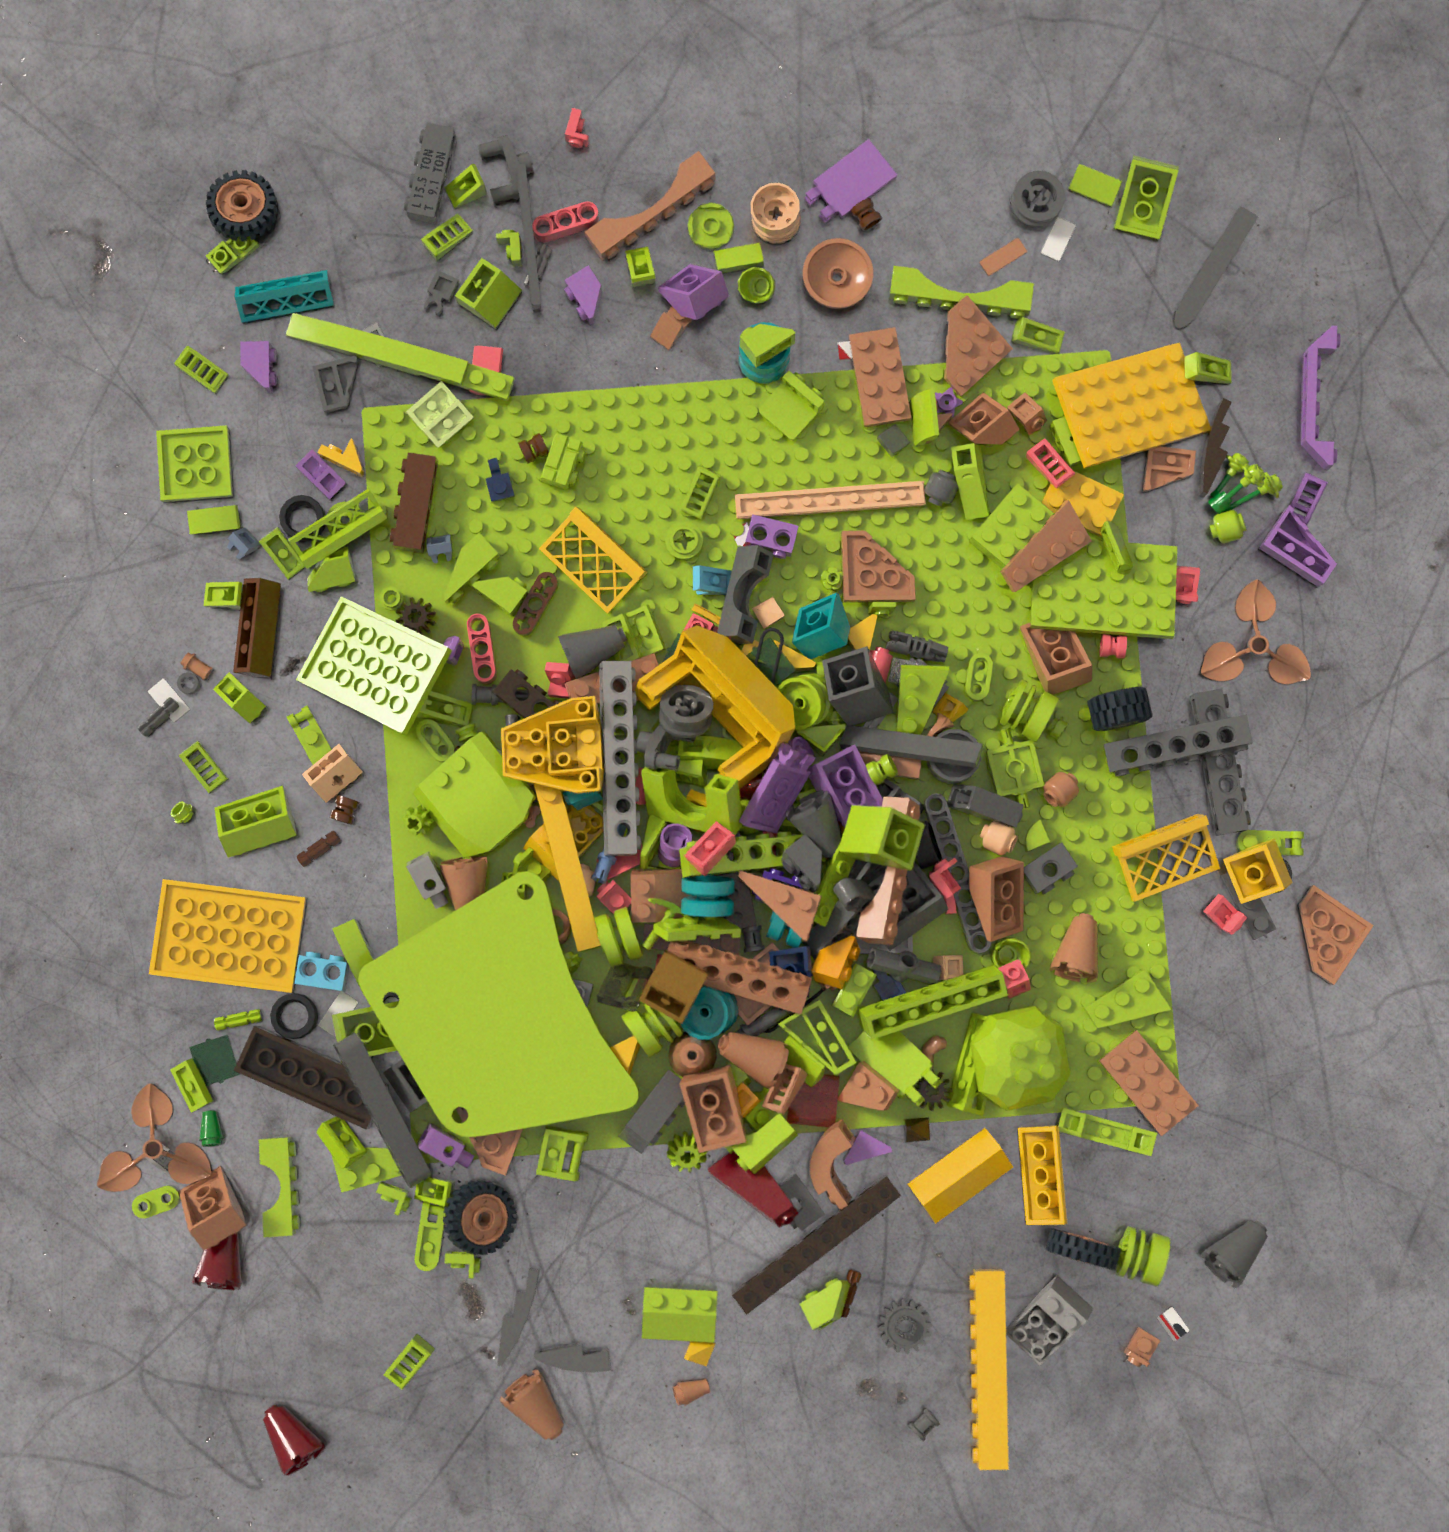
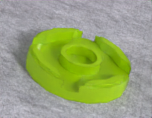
[688,202,734,250]

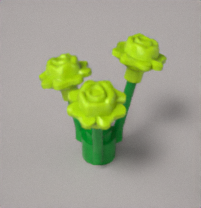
[1208,453,1283,514]

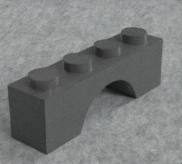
[717,545,774,644]

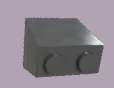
[822,646,893,727]

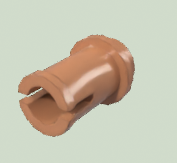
[181,652,213,680]

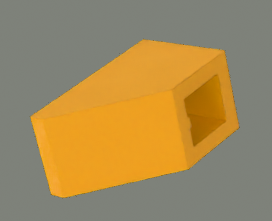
[811,936,860,989]

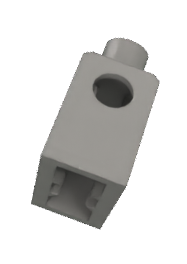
[406,851,448,909]

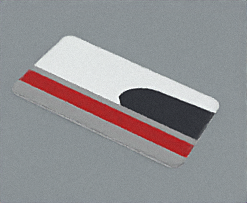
[1157,1307,1189,1341]

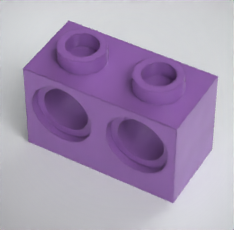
[745,514,799,559]

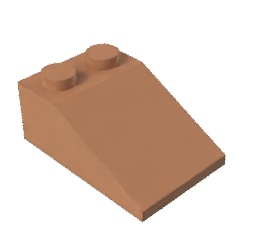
[1020,623,1092,695]
[969,856,1024,942]
[631,869,692,922]
[680,1065,747,1153]
[179,1166,246,1251]

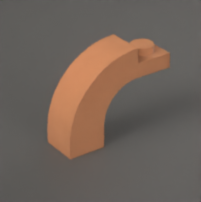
[810,1119,856,1210]

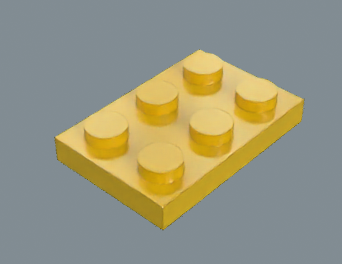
[1041,466,1124,538]

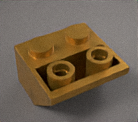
[639,950,709,1024]

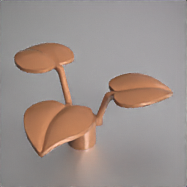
[1201,580,1311,684]
[97,1083,211,1192]

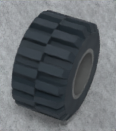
[1087,687,1153,731]

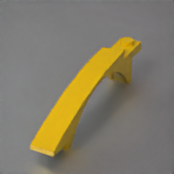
[534,784,601,952]

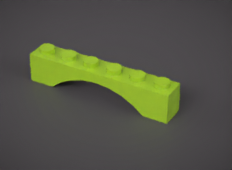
[889,266,1034,319]

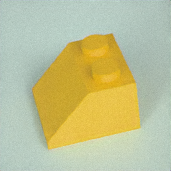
[1223,838,1292,904]

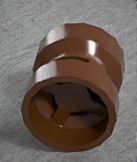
[851,198,882,231]
[518,433,549,464]
[329,795,360,825]

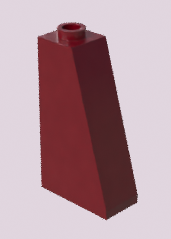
[707,1151,799,1228]

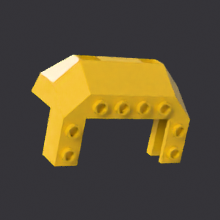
[635,625,795,789]

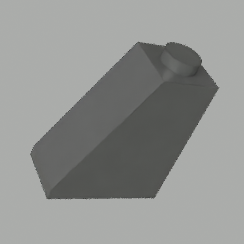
[947,784,1024,828]

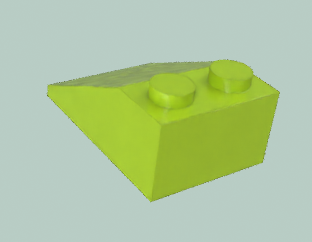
[1114,155,1179,239]
[332,1001,399,1063]

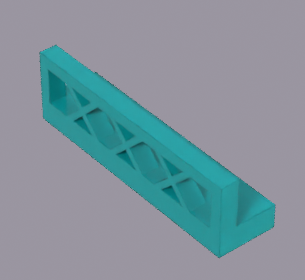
[235,270,334,323]

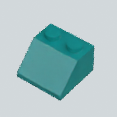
[792,592,850,659]

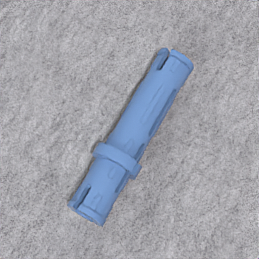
[591,824,627,884]

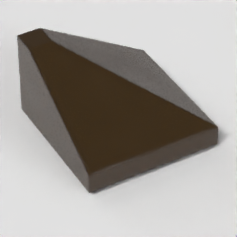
[905,1117,930,1142]

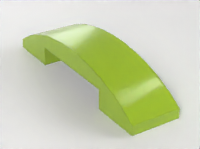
[1058,1108,1157,1156]

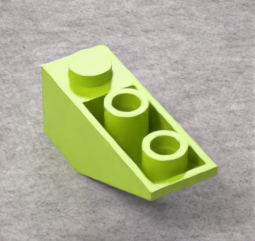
[951,443,990,520]
[443,533,500,605]

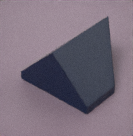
[769,946,811,998]

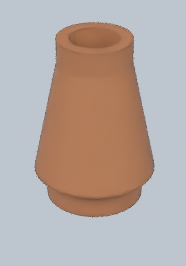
[672,1379,710,1406]

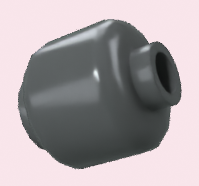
[924,469,958,506]

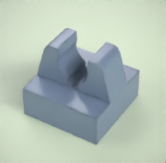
[227,528,261,559]
[427,534,452,563]

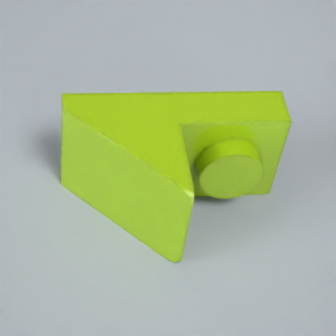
[625,246,655,287]
[203,582,243,610]

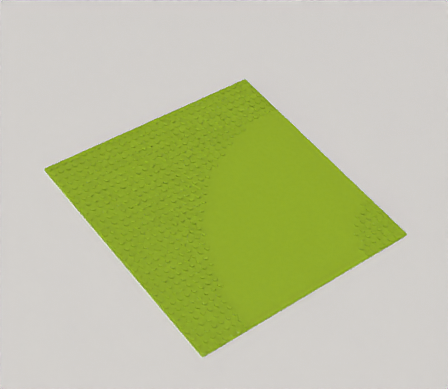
[362,350,1179,1164]

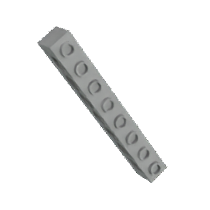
[599,661,641,856]

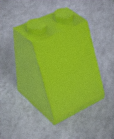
[838,805,925,870]

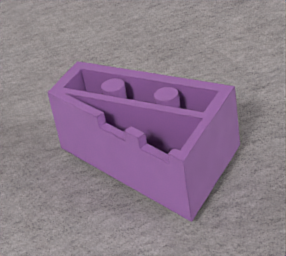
[1259,505,1337,587]

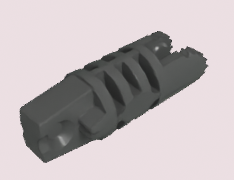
[886,630,949,662]

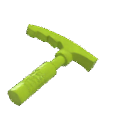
[642,898,685,951]

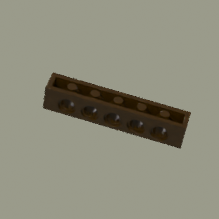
[492,669,623,764]

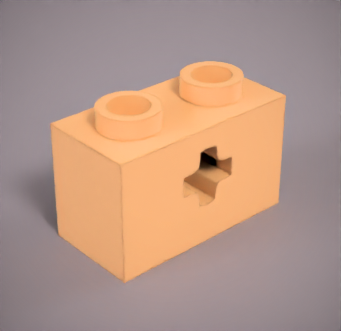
[302,744,363,803]

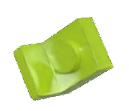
[496,230,523,267]
[512,847,551,889]
[376,1181,411,1216]
[445,1251,480,1279]

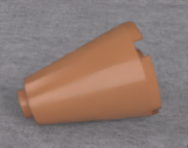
[440,856,488,911]
[1050,913,1098,983]
[668,1032,717,1077]
[718,1032,788,1088]
[500,1370,564,1440]

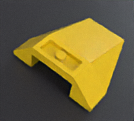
[501,696,604,793]

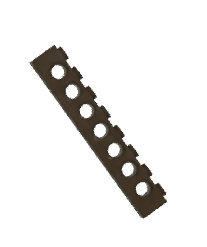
[732,1175,901,1315]

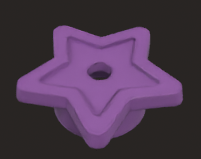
[935,387,963,417]

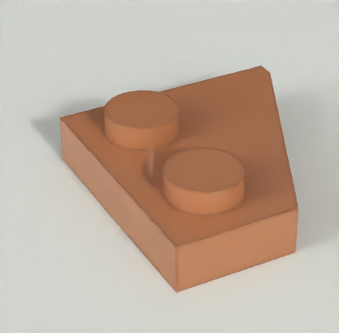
[1143,446,1196,492]

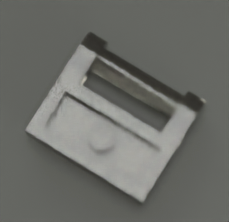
[597,963,654,1011]

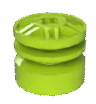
[999,679,1059,742]
[621,1002,683,1058]
[1115,1226,1170,1287]

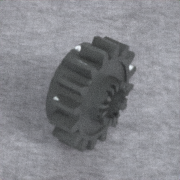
[878,1299,932,1354]

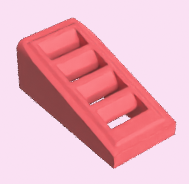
[1026,438,1075,489]

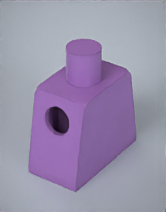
[417,1122,474,1168]

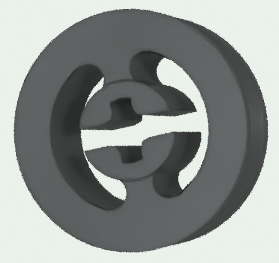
[1011,171,1065,227]
[659,685,713,738]

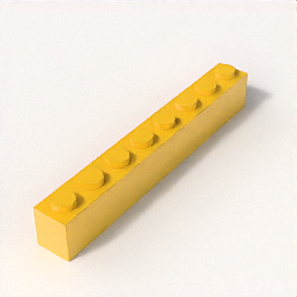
[969,1269,1009,1470]

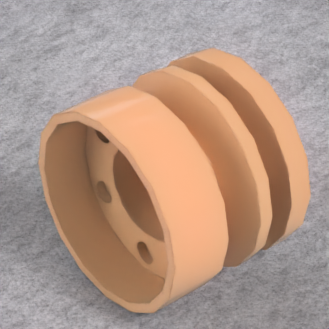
[751,183,801,243]

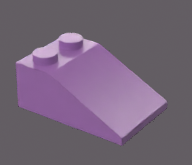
[808,744,883,828]

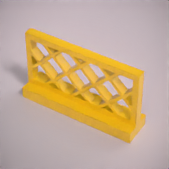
[539,507,648,614]
[1112,814,1220,902]

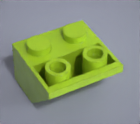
[455,258,522,329]

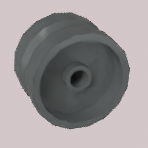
[927,729,981,784]

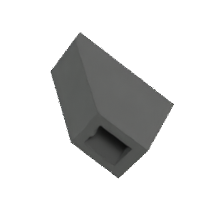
[781,834,822,894]

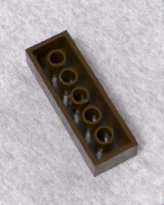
[233,1026,390,1130]

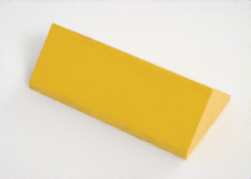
[1018,1125,1067,1225]
[907,1128,1013,1224]

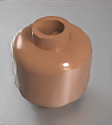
[1043,772,1079,807]

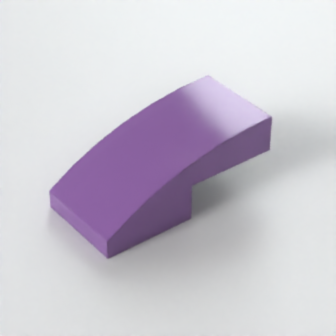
[295,450,346,499]

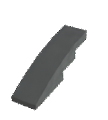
[497,1268,540,1366]

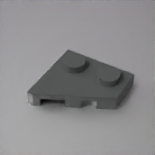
[312,355,358,413]

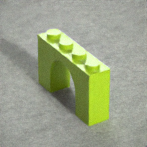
[641,767,743,835]
[725,1062,799,1174]

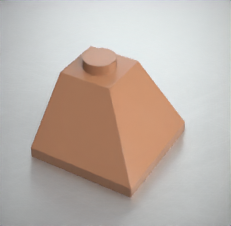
[948,393,1020,445]

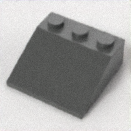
[865,861,948,951]

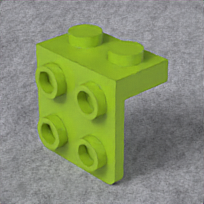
[759,370,824,440]

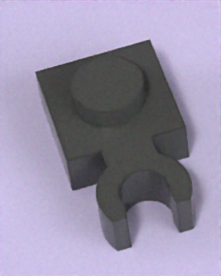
[424,270,459,316]

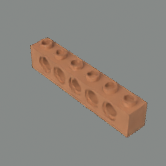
[667,940,812,1014]

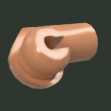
[922,1036,947,1068]

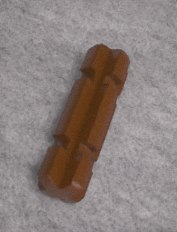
[296,830,341,867]
[841,1270,861,1318]

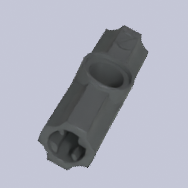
[867,948,941,984]

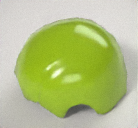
[738,267,775,304]
[992,937,1031,969]

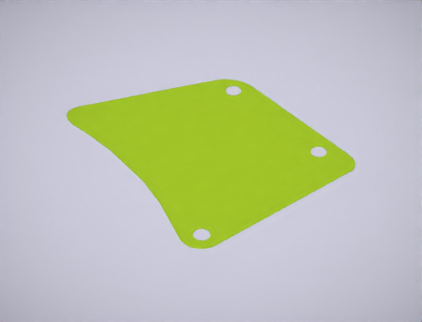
[358,871,639,1137]

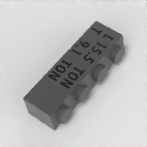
[404,122,457,224]

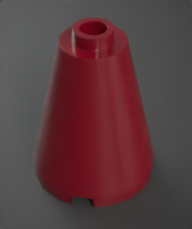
[192,1232,242,1290]
[263,1404,326,1476]

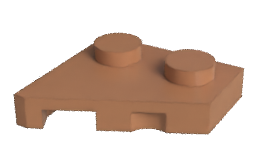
[838,1061,900,1111]

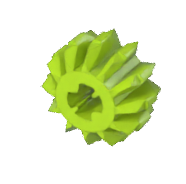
[667,1130,708,1173]

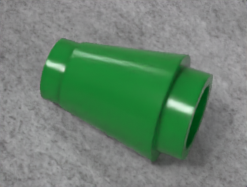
[199,1111,223,1147]

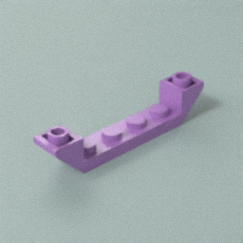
[1301,326,1341,470]

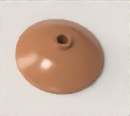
[803,238,873,309]

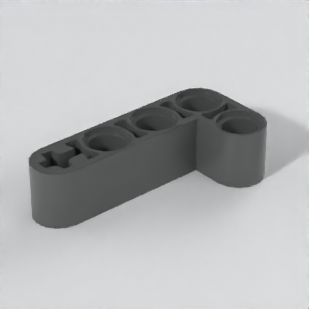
[802,878,876,961]

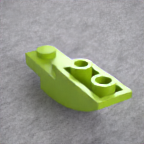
[665,735,743,769]

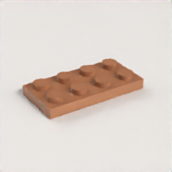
[849,327,911,428]
[1099,1030,1199,1136]

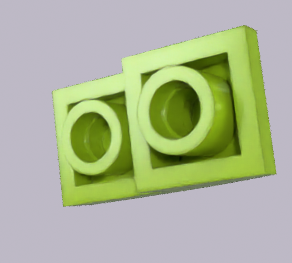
[206,236,260,274]
[187,505,240,534]

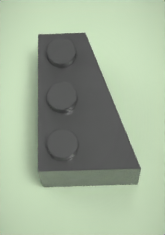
[618,1069,685,1154]

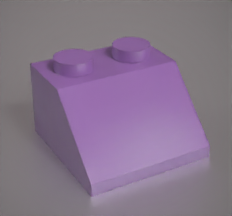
[658,264,729,320]

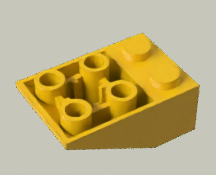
[523,802,604,880]

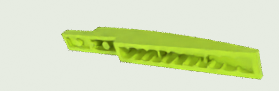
[286,313,515,401]

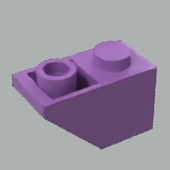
[564,265,602,325]
[240,341,277,393]

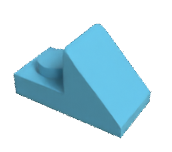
[693,565,732,595]

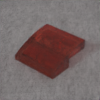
[787,1074,840,1127]

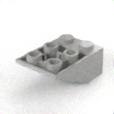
[1006,1276,1093,1365]

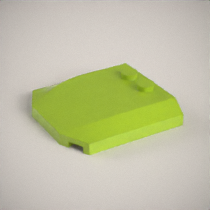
[413,731,537,858]

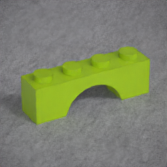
[259,1137,300,1238]

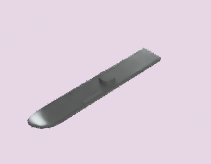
[1174,206,1258,329]

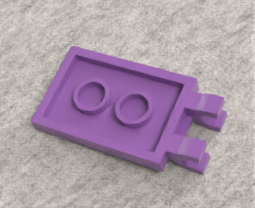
[805,139,897,224]
[739,742,816,834]

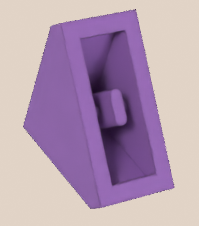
[843,1130,892,1165]

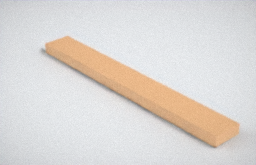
[735,481,926,519]

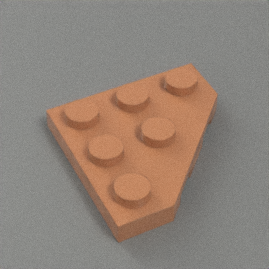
[944,295,1013,396]
[841,531,916,602]
[1299,885,1374,985]
[456,1107,523,1176]

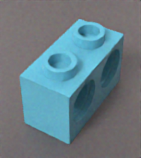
[294,951,349,991]

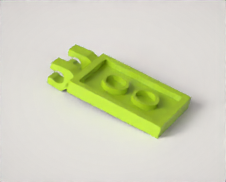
[848,1031,942,1107]

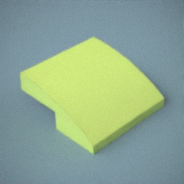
[406,381,473,448]

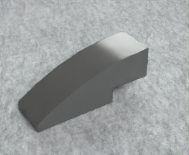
[534,1343,612,1372]

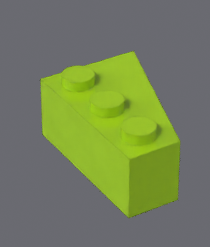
[778,999,857,1075]

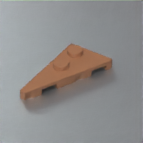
[738,871,822,942]

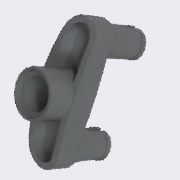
[478,135,533,203]
[637,724,696,771]

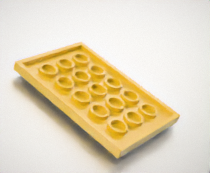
[1052,342,1210,468]
[149,879,307,993]

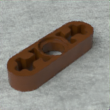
[513,572,558,636]

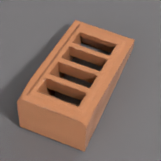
[762,1064,808,1114]

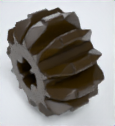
[396,597,436,635]
[914,1069,952,1111]

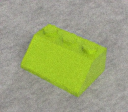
[215,786,297,858]
[642,1287,717,1343]

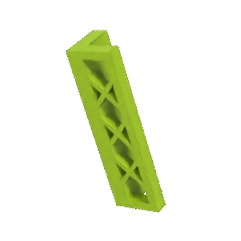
[288,488,387,569]
[947,1013,988,1116]

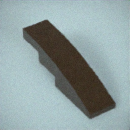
[1199,398,1232,498]

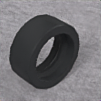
[279,495,325,542]
[916,821,940,869]
[270,993,318,1039]

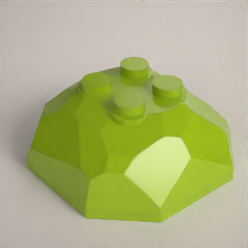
[970,1006,1071,1111]

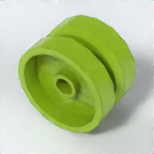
[777,673,834,730]
[594,907,643,967]

